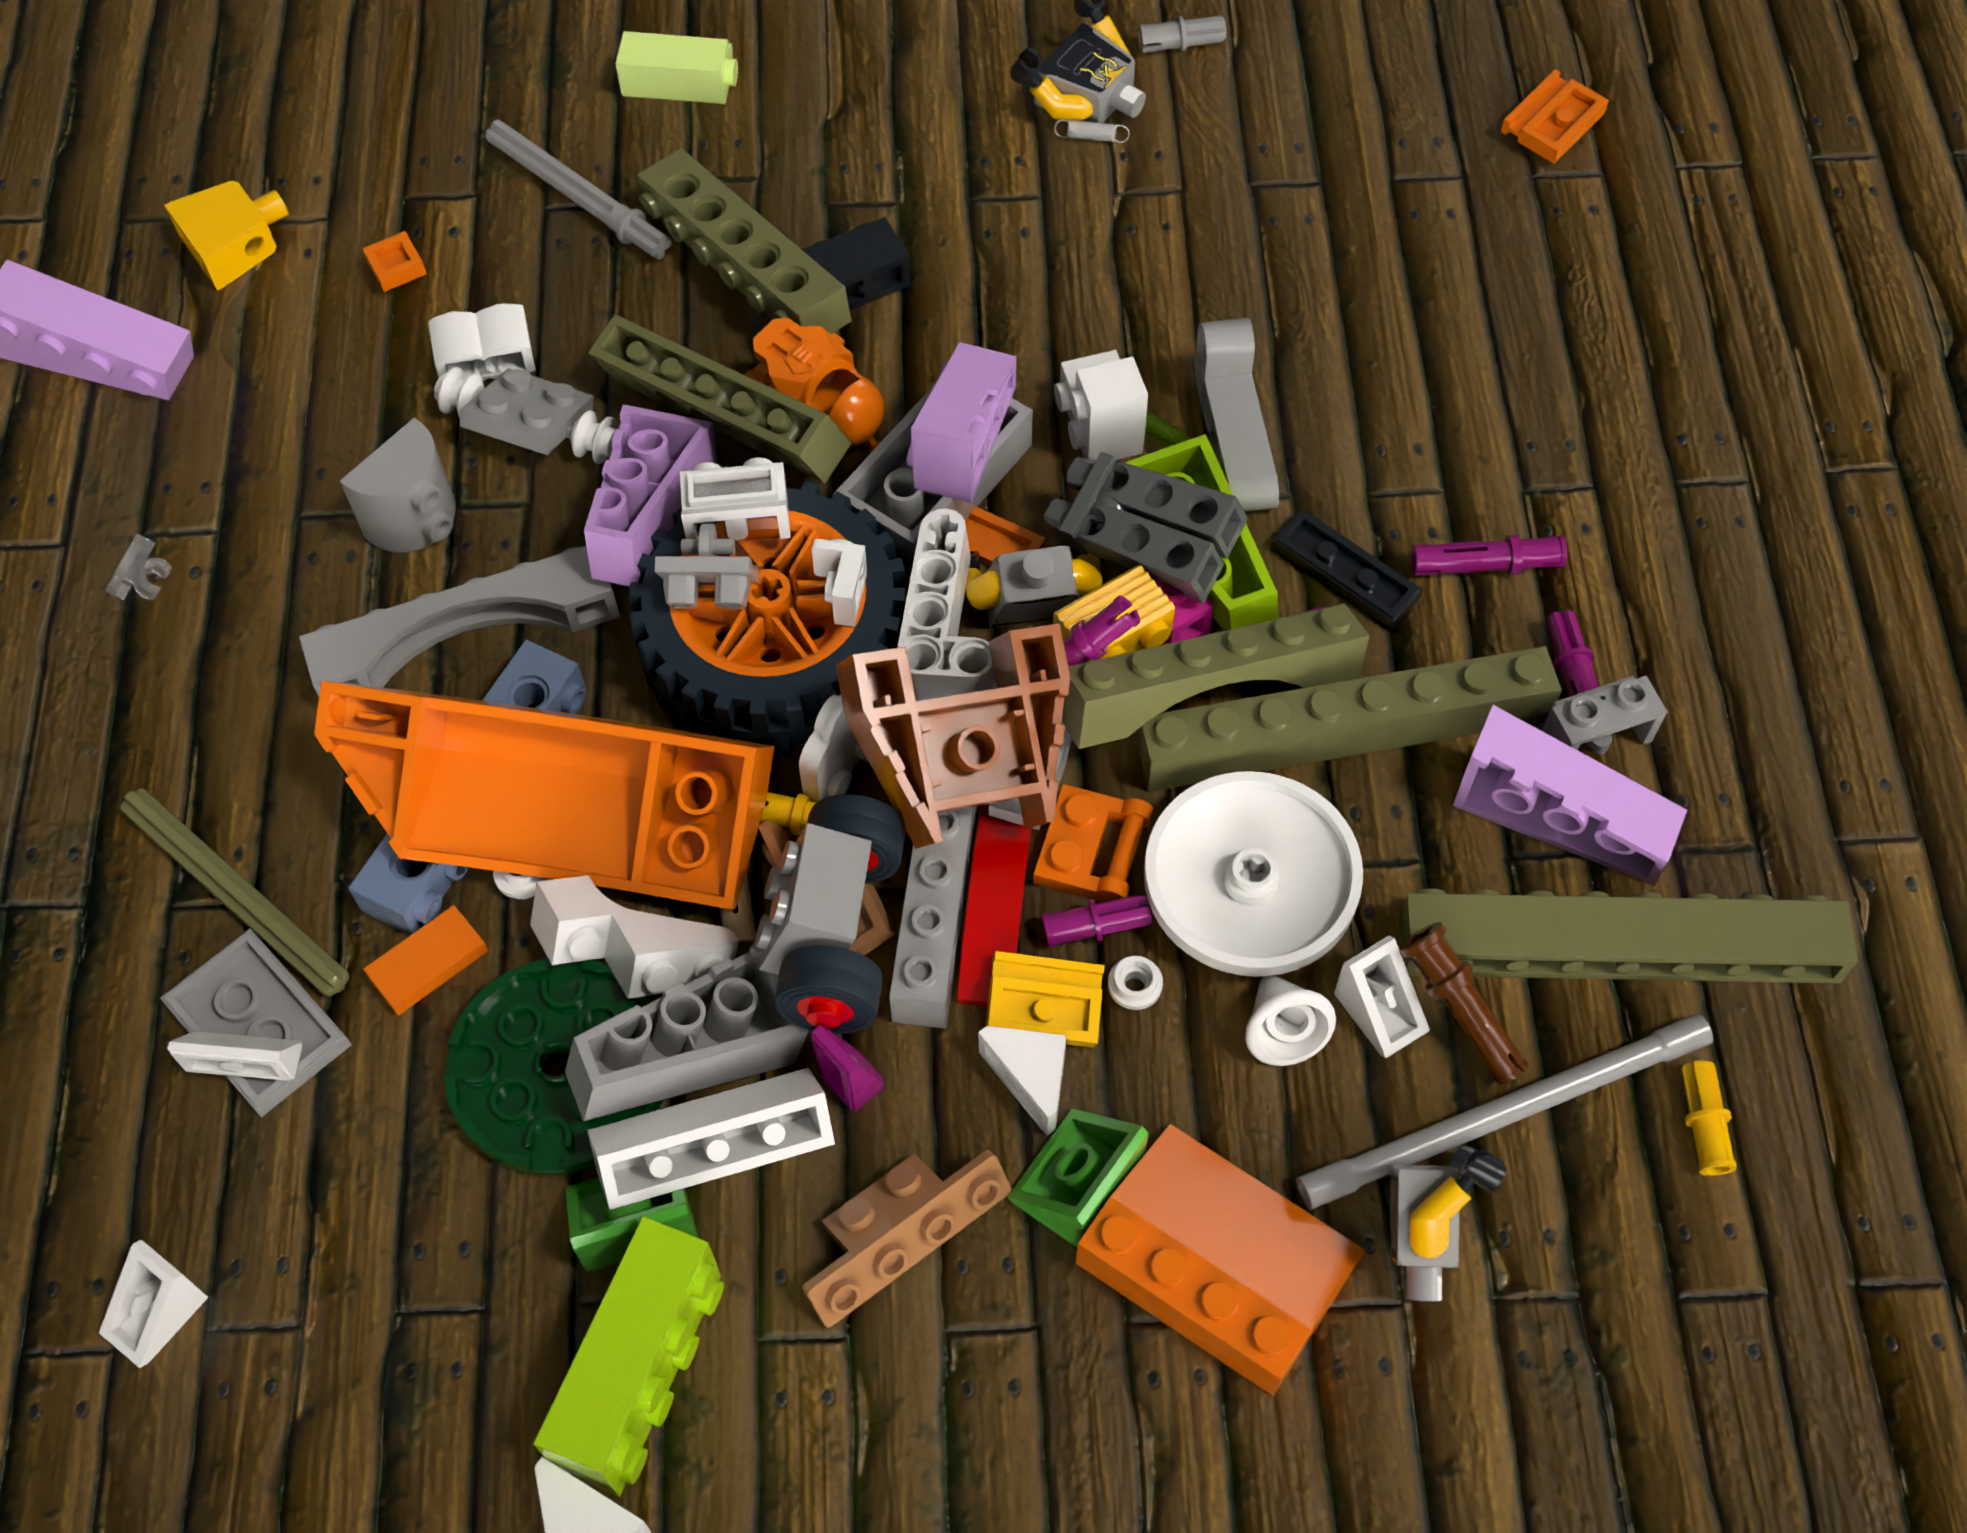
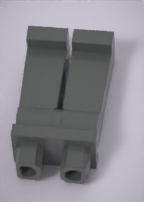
[1044,452,1248,604]

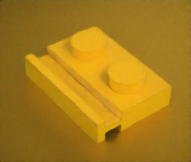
[986,951,1104,1048]

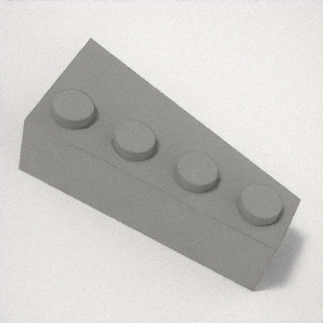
[565,944,809,1121]

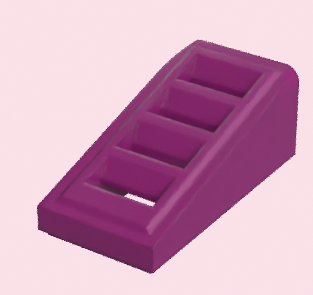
[812,1025,885,1112]

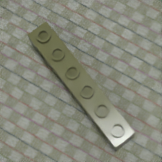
[637,148,852,334]
[588,314,852,484]

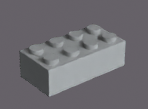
[833,382,1033,573]

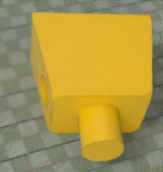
[164,181,289,291]

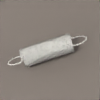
[1055,120,1129,143]

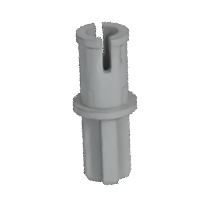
[1138,16,1226,54]

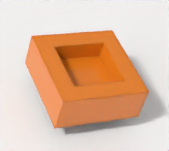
[362,231,427,292]

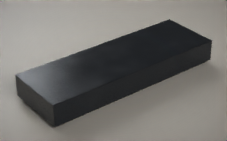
[1271,509,1423,631]

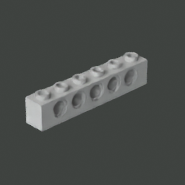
[889,806,978,1029]

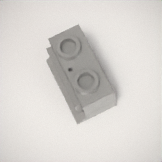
[1533,675,1667,754]

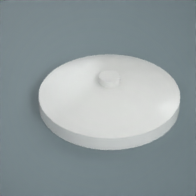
[1144,771,1363,977]

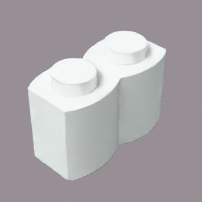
[428,304,536,381]

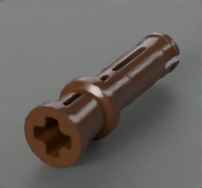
[1399,922,1529,1084]

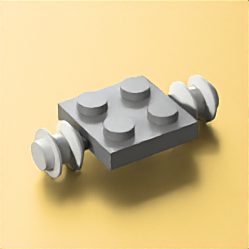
[434,367,616,464]

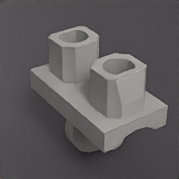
[655,524,759,609]

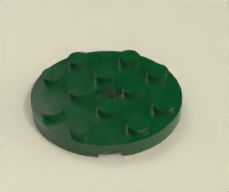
[444,958,663,1176]

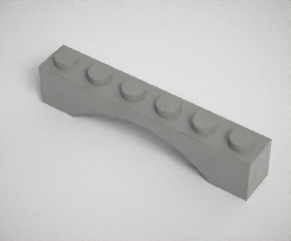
[299,546,620,696]

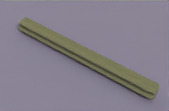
[120,788,350,997]

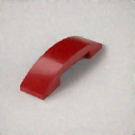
[957,805,1032,1006]

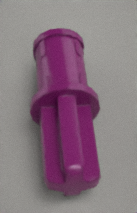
[1547,609,1599,697]
[1041,894,1152,948]

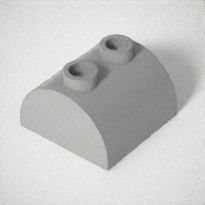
[340,418,456,552]

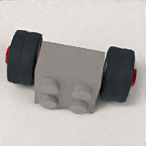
[755,794,906,1034]

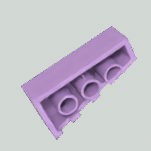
[584,404,717,587]

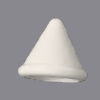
[1245,975,1336,1066]

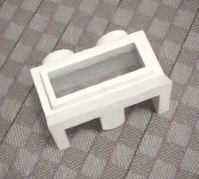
[680,457,791,540]

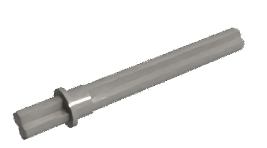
[485,120,672,260]

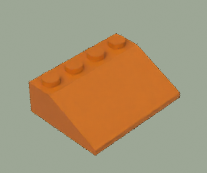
[1076,1124,1365,1396]

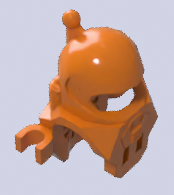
[744,318,885,453]

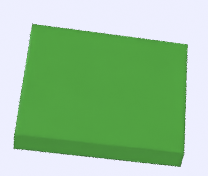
[1007,1108,1149,1247]
[565,1177,698,1272]

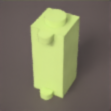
[615,31,738,104]

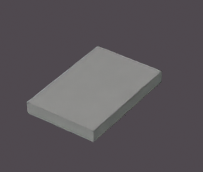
[160,929,352,1118]

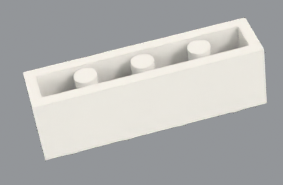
[587,1068,835,1210]

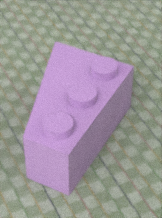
[907,342,1016,503]

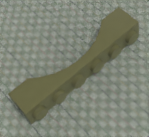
[1062,604,1370,749]

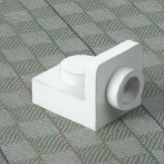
[811,539,867,627]

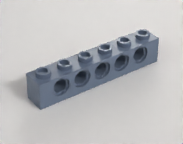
[348,639,587,935]

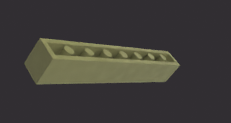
[1136,646,1562,792]
[1399,888,1858,983]

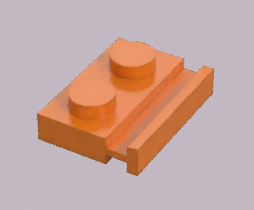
[1501,69,1609,164]

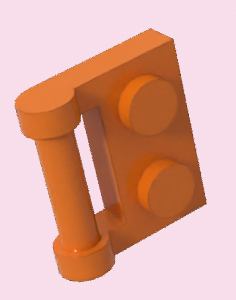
[1033,784,1154,902]

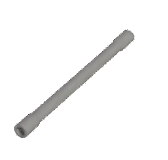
[1296,1013,1713,1210]

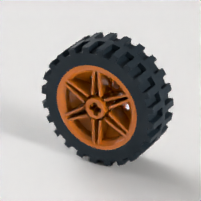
[628,481,907,757]

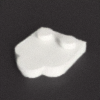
[799,694,868,802]

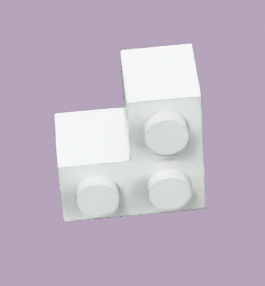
[1054,350,1148,461]

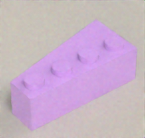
[0,259,194,400]
[1453,705,1687,886]

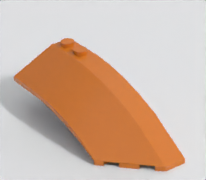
[314,680,774,910]

